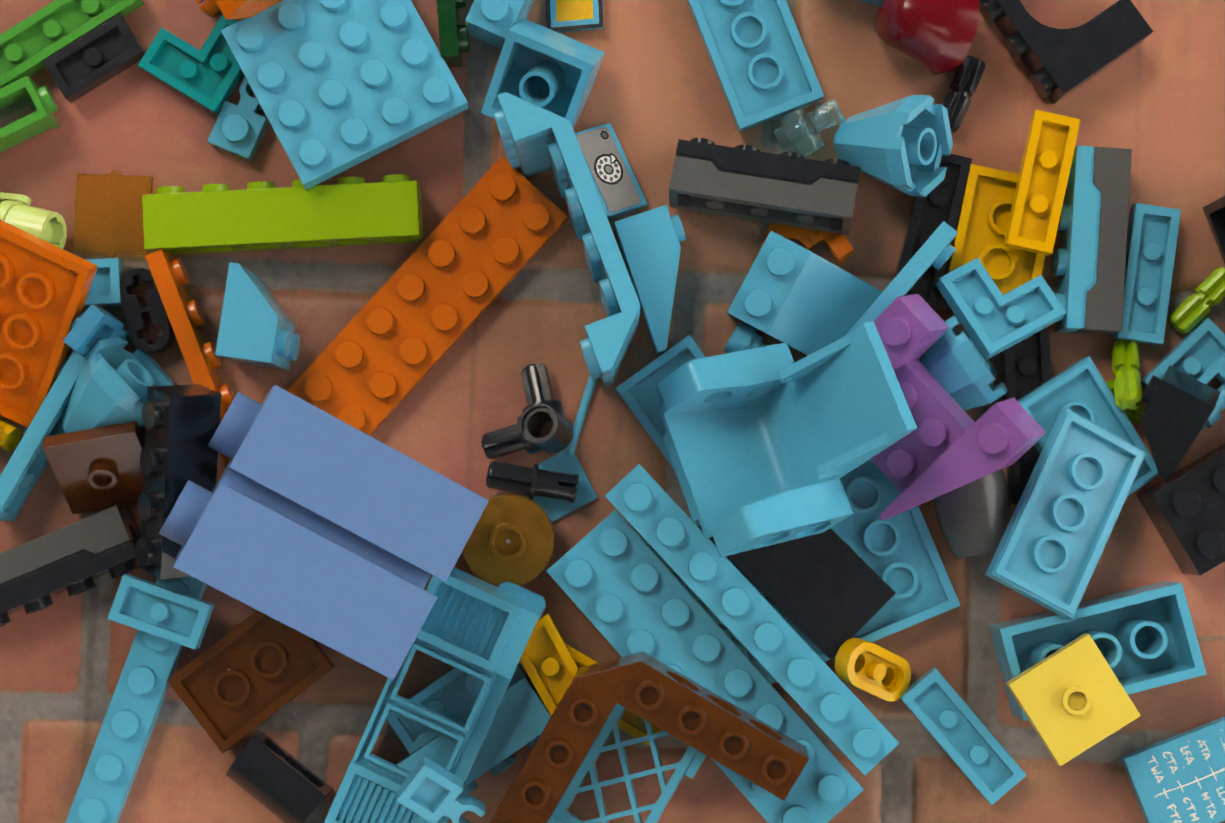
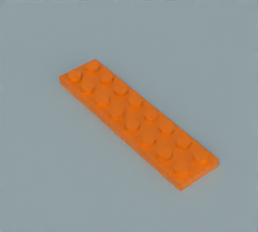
[287,156,569,436]

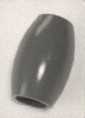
[933,469,1011,559]

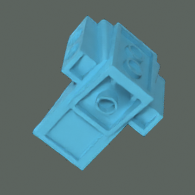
[657,321,917,558]

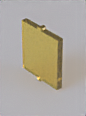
[73,170,153,258]

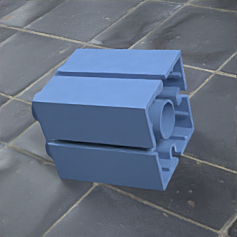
[158,385,489,680]

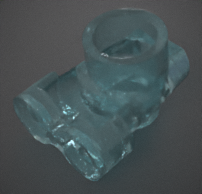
[774,98,845,156]

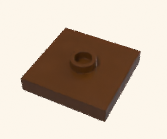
[42,421,145,514]

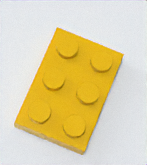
[941,164,1046,299]

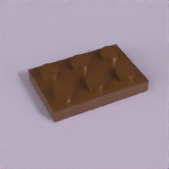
[167,610,335,754]

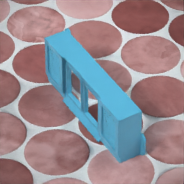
[324,567,546,823]

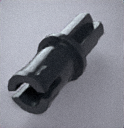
[486,461,579,503]

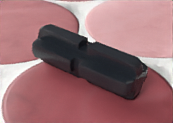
[942,55,986,133]

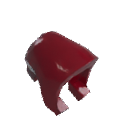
[875,0,979,75]

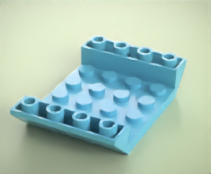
[493,92,640,387]

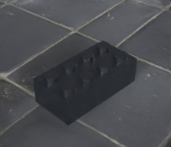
[1136,444,1225,576]

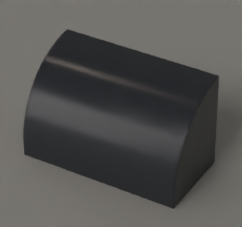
[226,732,333,823]

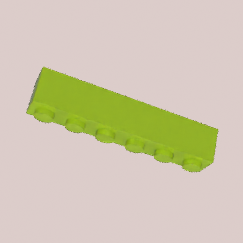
[142,174,424,255]

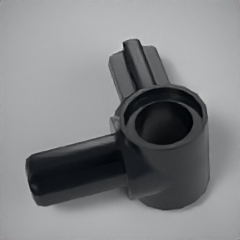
[481,363,573,459]

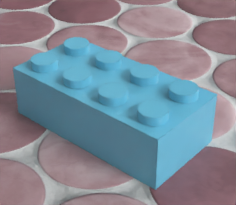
[989,581,1207,721]

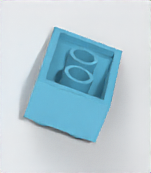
[727,231,882,356]

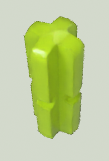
[1168,267,1225,334]
[1111,339,1142,410]

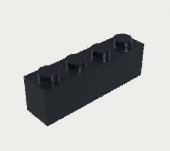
[136,384,221,580]

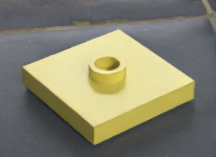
[1006,633,1141,766]

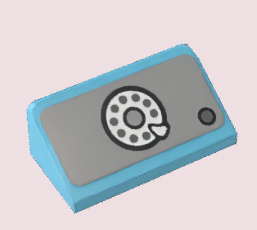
[575,123,648,222]

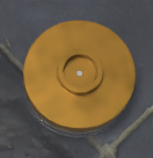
[463,491,555,586]

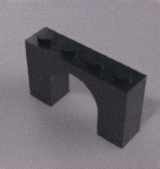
[979,0,1154,104]

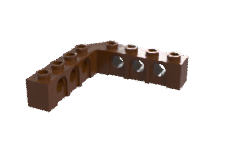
[489,652,809,823]

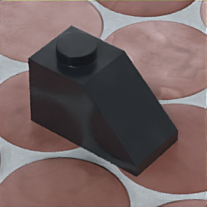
[1140,365,1220,483]

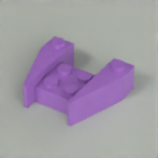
[871,294,1046,520]

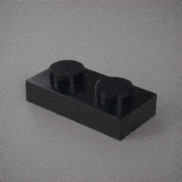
[43,14,145,103]

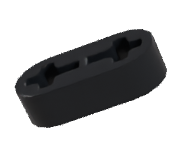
[120,268,176,353]

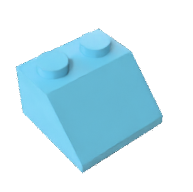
[481,18,605,129]
[215,262,300,371]

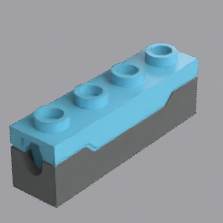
[1052,145,1132,336]

